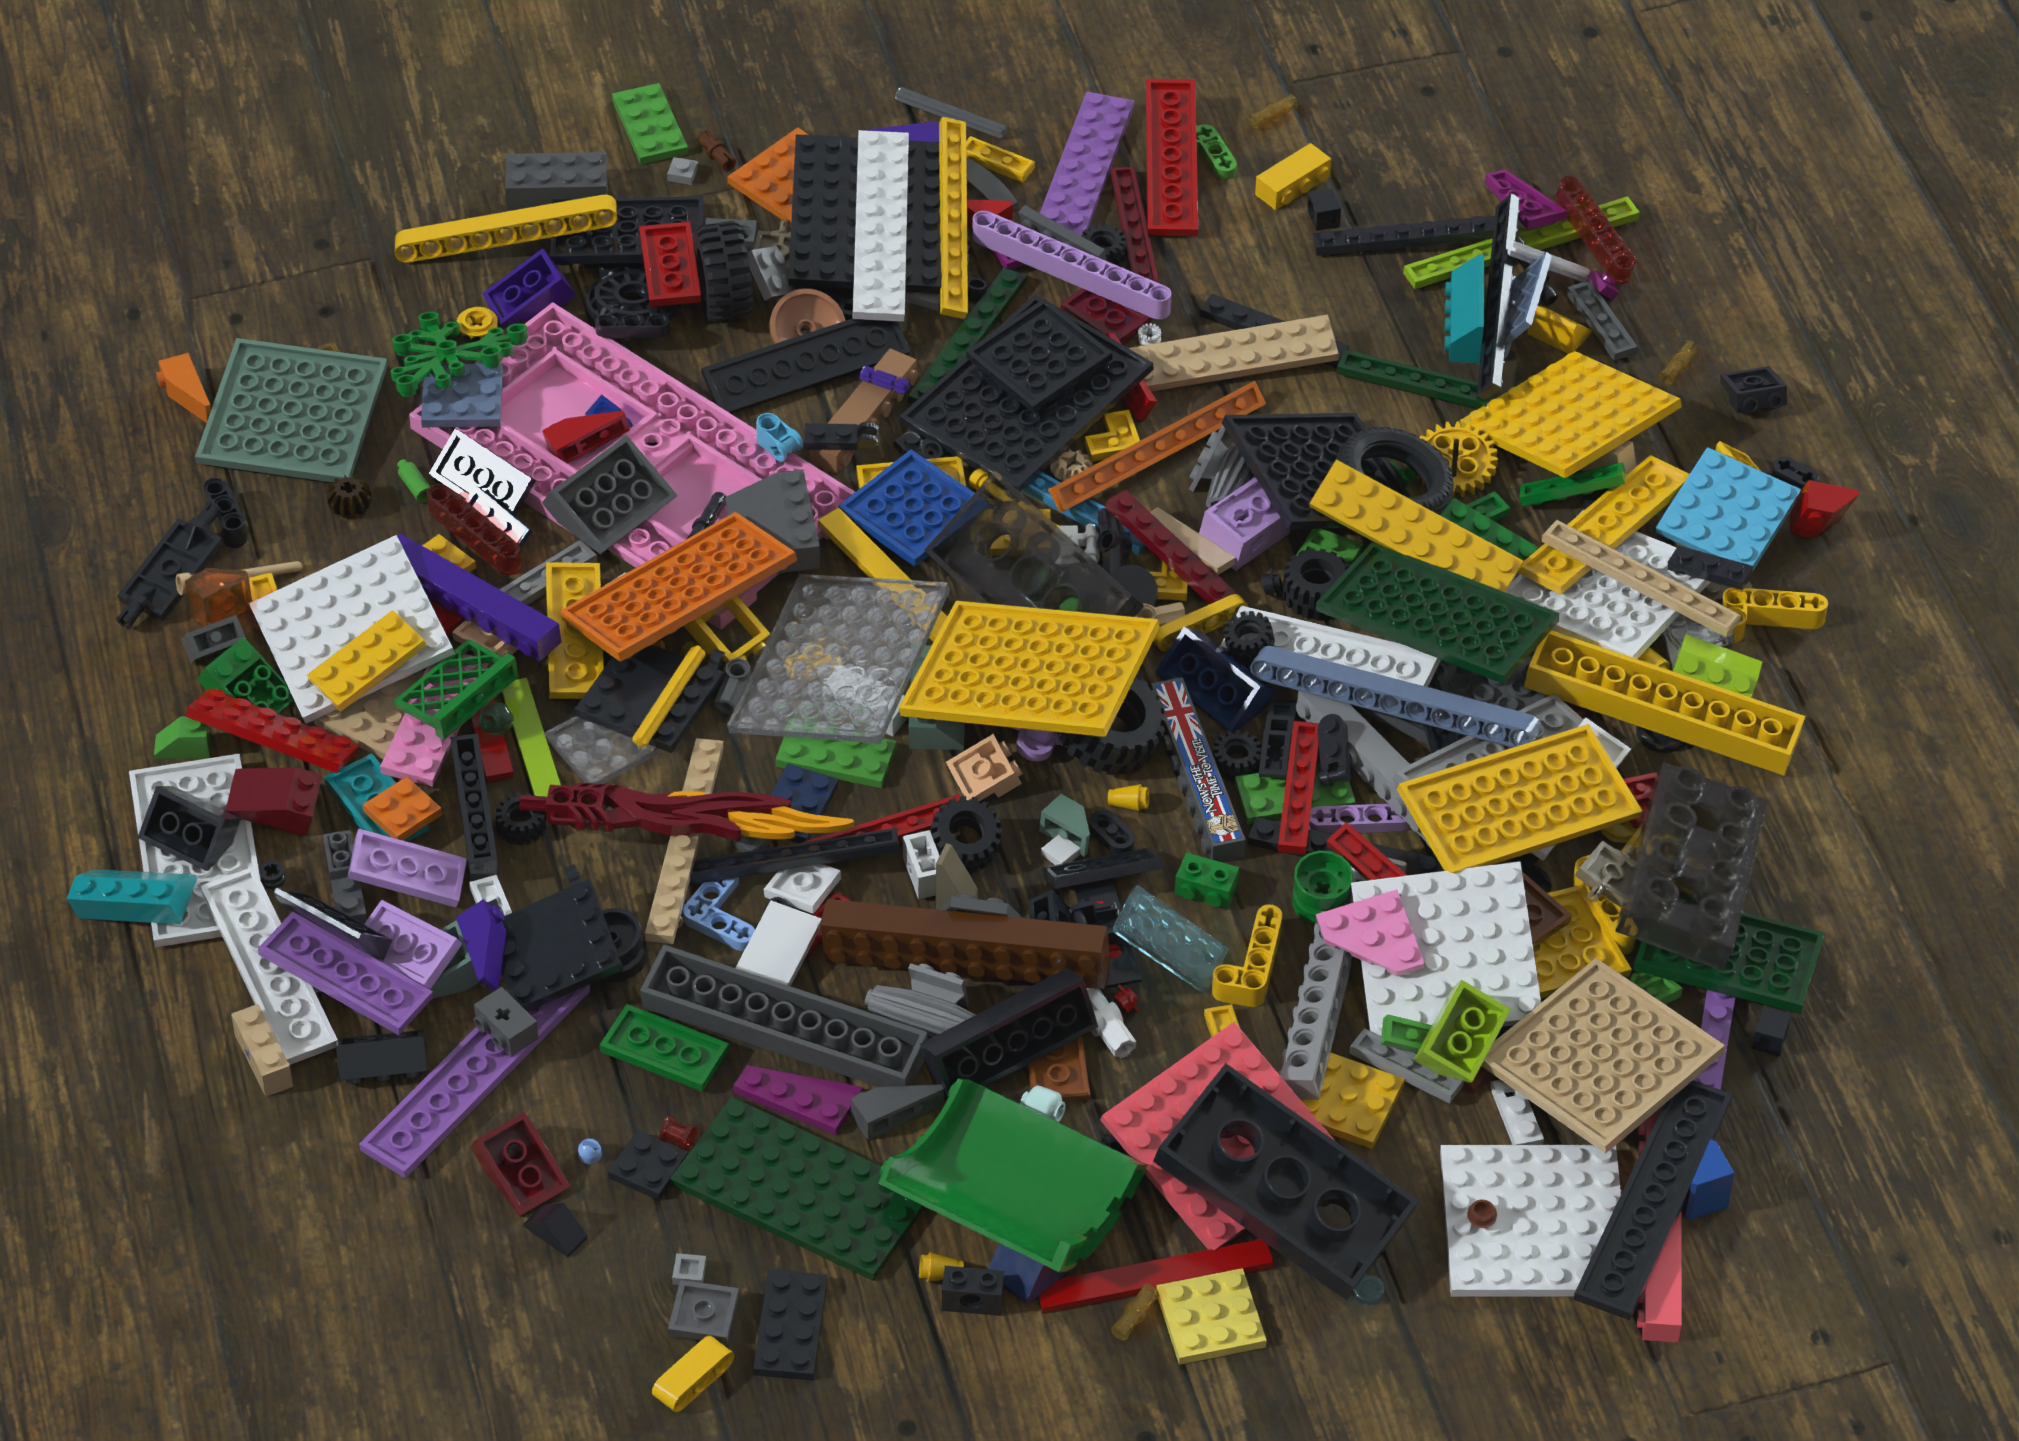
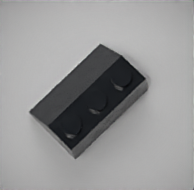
[137,786,241,871]
[336,1029,427,1084]

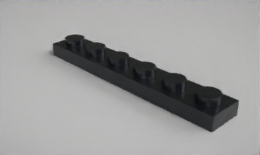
[1200,294,1349,368]

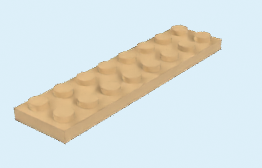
[1129,315,1339,392]

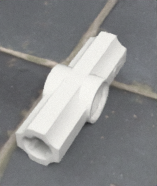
[1087,988,1136,1058]

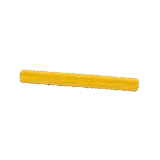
[632,645,706,748]

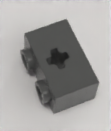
[181,615,246,664]
[474,987,539,1057]

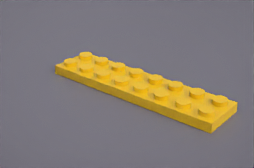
[1519,455,1690,595]
[1309,460,1523,593]

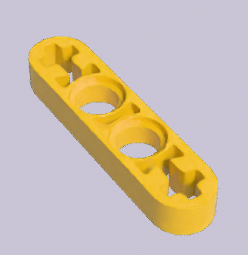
[1153,594,1248,651]

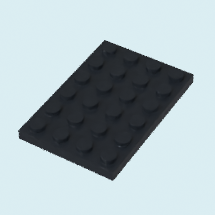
[550,196,704,266]

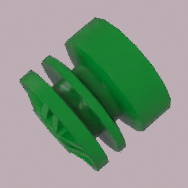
[1292,851,1353,925]

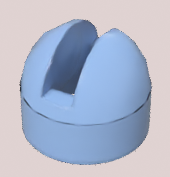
[578,1138,602,1165]

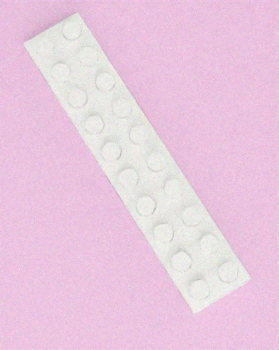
[853,130,909,321]

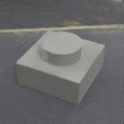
[667,157,698,185]
[672,1253,706,1285]

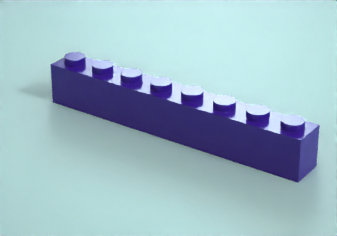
[397,534,562,661]

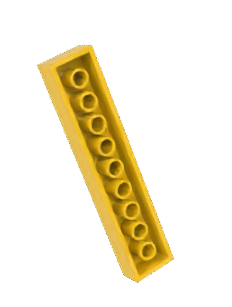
[1524,630,1805,776]

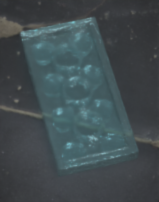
[1111,885,1229,994]

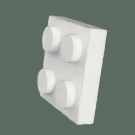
[764,864,841,914]

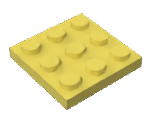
[1156,1268,1267,1365]

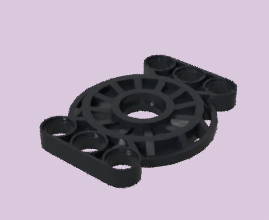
[586,263,682,338]

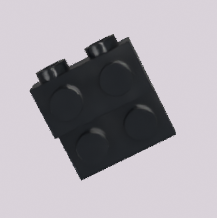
[1720,366,1787,414]

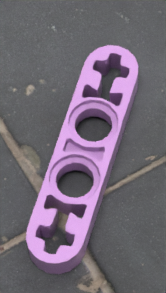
[1309,804,1411,834]

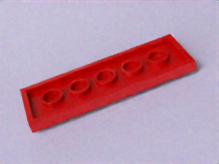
[186,689,359,773]

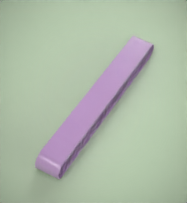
[972,211,1171,319]

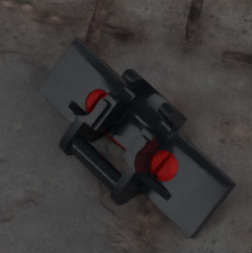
[1070,878,1142,989]

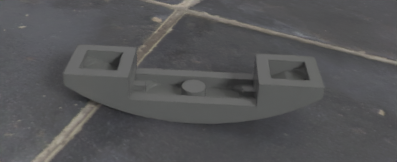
[966,157,1018,208]

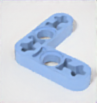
[683,877,755,951]

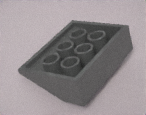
[542,435,678,554]
[725,469,820,573]

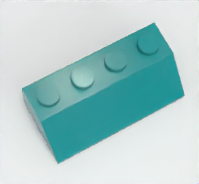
[1444,254,1484,363]
[67,869,198,924]

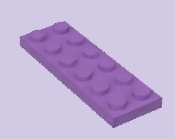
[258,912,433,1035]

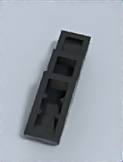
[1259,700,1297,778]

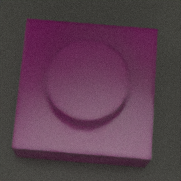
[1587,270,1620,300]

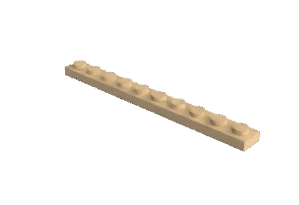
[645,738,724,944]

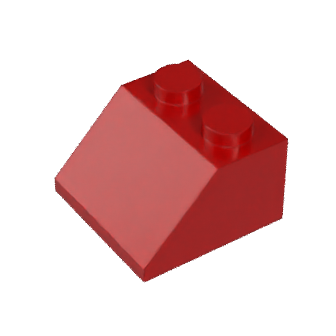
[1790,480,1859,538]

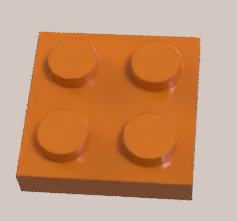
[363,776,442,841]

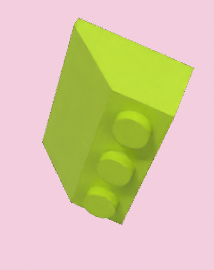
[1672,634,1762,698]
[1413,980,1511,1083]

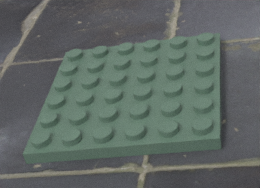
[195,338,388,483]

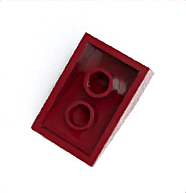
[225,767,322,837]
[470,1112,571,1217]

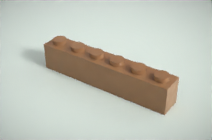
[810,349,919,474]

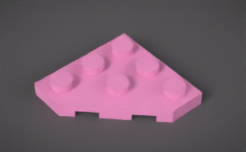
[1316,890,1425,976]

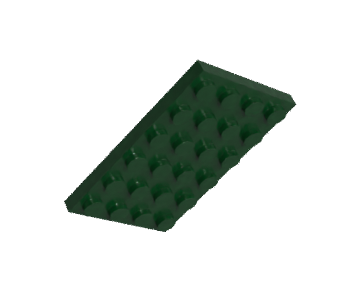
[1633,891,1825,1014]

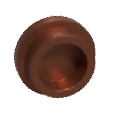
[1467,1199,1497,1228]

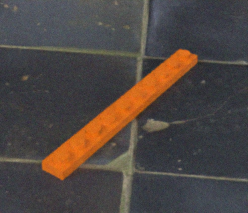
[1048,381,1266,513]

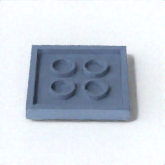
[421,363,503,428]

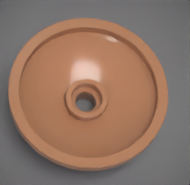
[770,289,846,344]

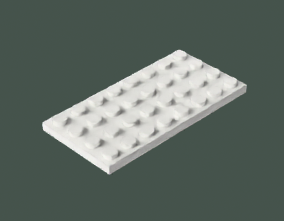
[129,754,260,947]

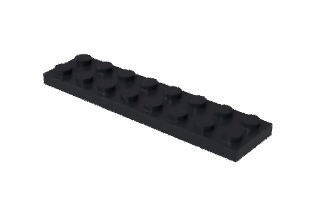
[701,318,911,414]

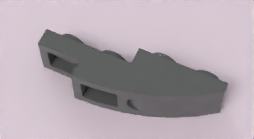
[323,830,367,923]

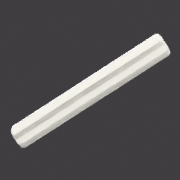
[1507,241,1590,282]

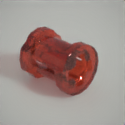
[659,1115,698,1150]

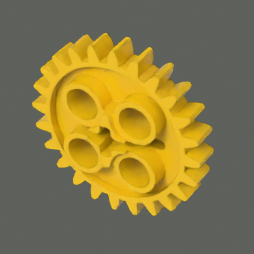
[1416,421,1498,498]

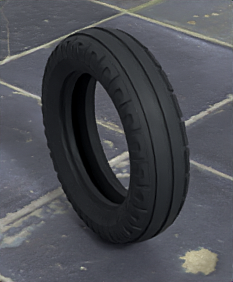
[1336,427,1454,515]

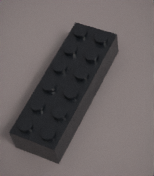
[920,967,1099,1101]

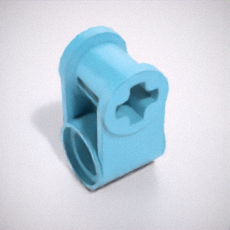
[756,413,803,462]

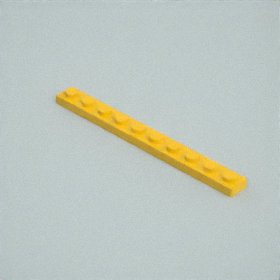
[939,117,968,319]

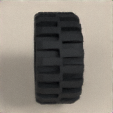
[693,221,753,322]
[1057,678,1166,775]

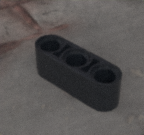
[203,477,247,548]

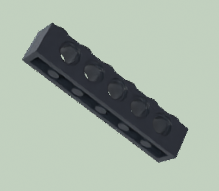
[450,733,499,882]

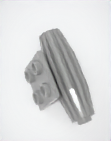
[1189,425,1255,509]
[865,963,976,1038]

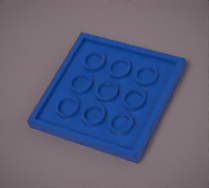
[838,449,988,566]

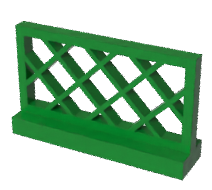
[394,639,519,740]

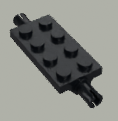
[116,501,224,629]

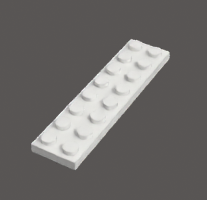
[1220,606,1441,687]
[200,866,338,1065]

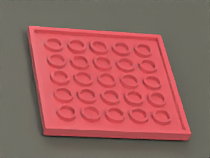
[1100,1022,1335,1250]

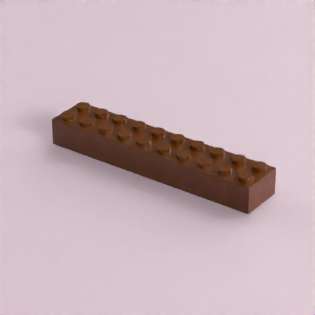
[820,899,1111,989]

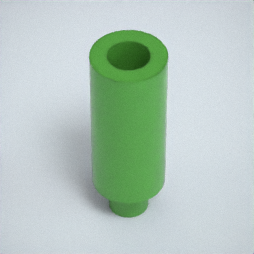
[397,459,434,503]

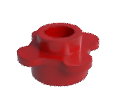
[1113,984,1139,1013]

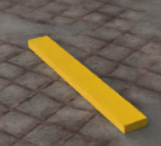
[818,508,948,642]

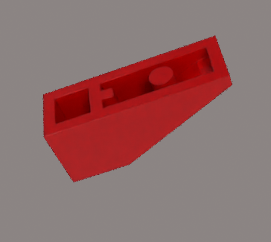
[542,411,630,463]

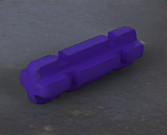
[860,366,909,394]

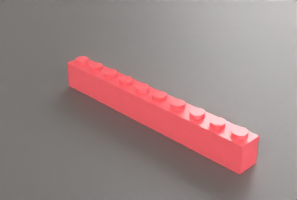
[1637,1106,1682,1343]

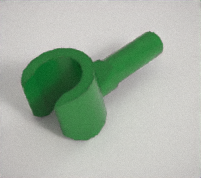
[1389,460,1417,487]

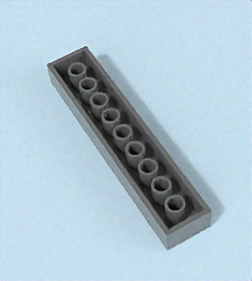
[640,944,928,1087]

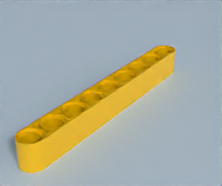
[395,195,617,263]

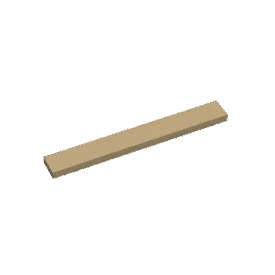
[1542,520,1741,637]

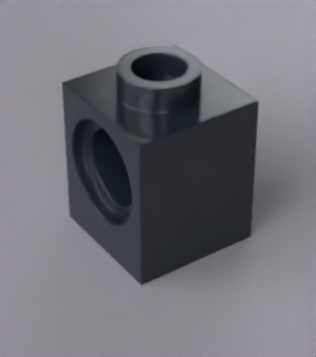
[1307,188,1341,231]
[1752,1006,1791,1057]

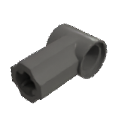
[714,658,751,715]

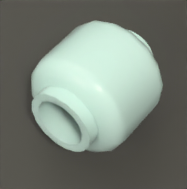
[1020,1086,1065,1122]

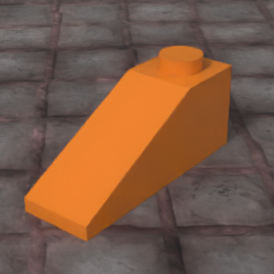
[156,353,211,423]

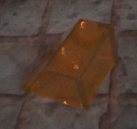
[185,568,252,628]

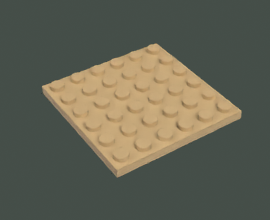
[1481,958,1725,1154]

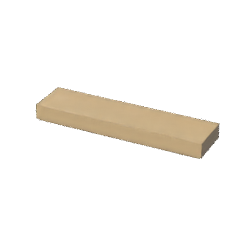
[1150,507,1236,575]

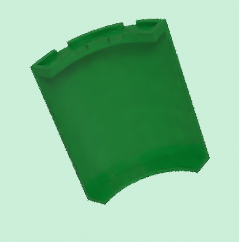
[878,1078,1148,1272]

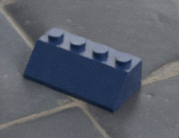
[1155,627,1276,732]

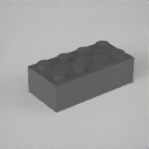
[505,152,608,210]

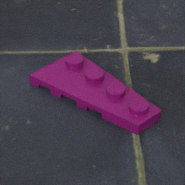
[1485,169,1568,230]
[733,1065,863,1135]

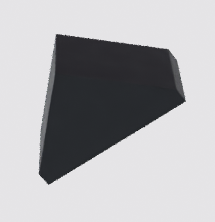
[523,1203,588,1257]

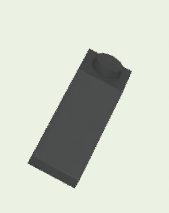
[851,1085,944,1140]

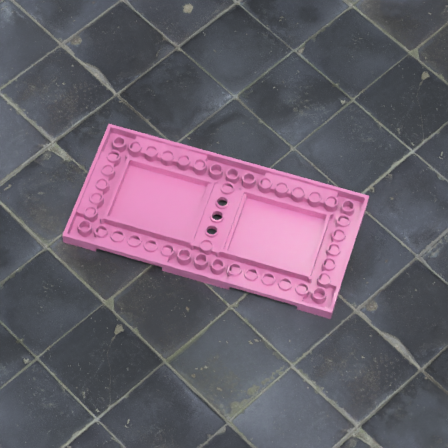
[409,302,855,630]

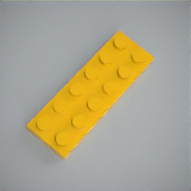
[545,562,604,699]

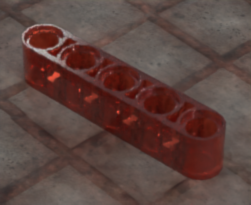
[1555,176,1636,284]
[427,484,522,576]

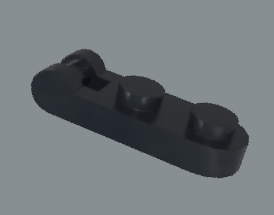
[1318,714,1351,787]

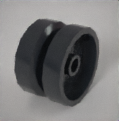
[602,908,649,982]

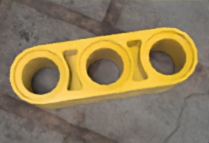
[652,1335,734,1413]

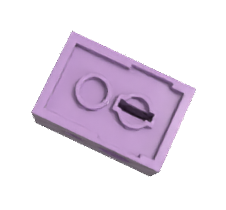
[1199,477,1290,571]

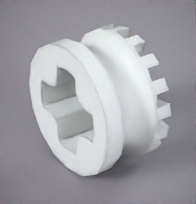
[1138,323,1161,346]

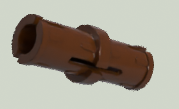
[696,130,736,171]

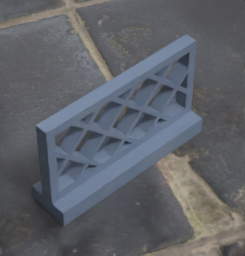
[1504,252,1552,359]

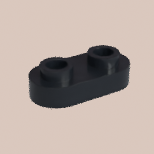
[1089,810,1135,854]

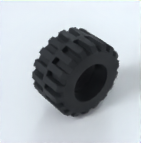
[1283,548,1350,619]
[930,796,1002,873]

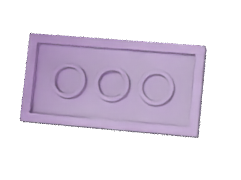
[347,829,467,907]
[354,900,462,989]

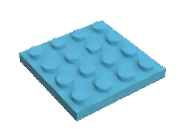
[1656,447,1801,570]

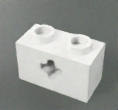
[903,830,939,899]

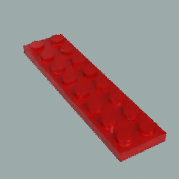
[1146,79,1198,236]

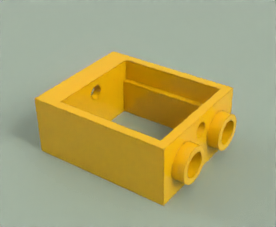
[684,596,770,673]

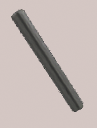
[895,87,1007,139]

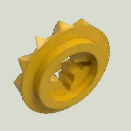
[457,307,498,340]

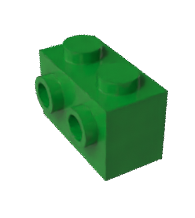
[1174,852,1240,910]

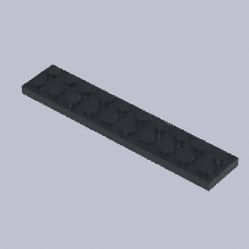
[1574,1080,1733,1320]

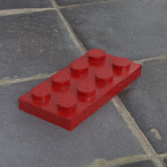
[639,222,701,307]

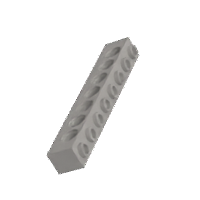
[1278,911,1354,1100]

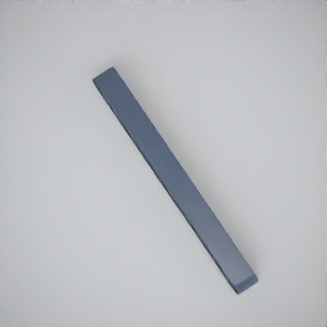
[1250,646,1541,747]

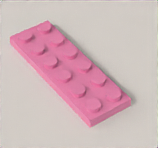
[380,654,488,787]

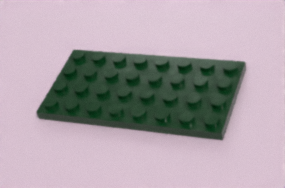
[1316,542,1559,684]
[670,1097,926,1281]

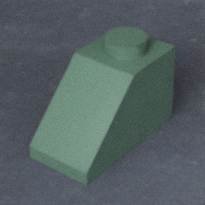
[1039,794,1090,857]

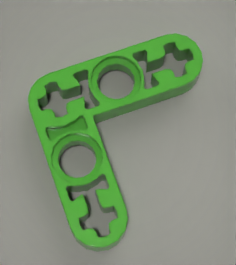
[1196,124,1237,180]

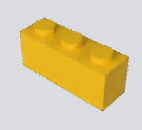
[1255,143,1331,210]

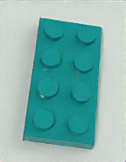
[324,754,429,842]

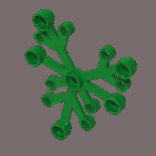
[390,312,529,397]

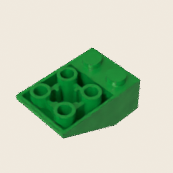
[197,637,295,714]

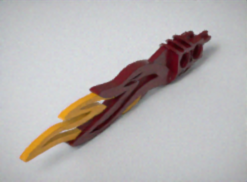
[519,783,854,841]

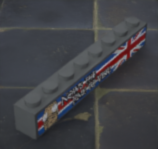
[1151,677,1245,862]

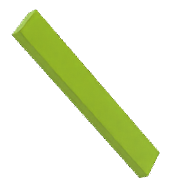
[502,678,561,797]

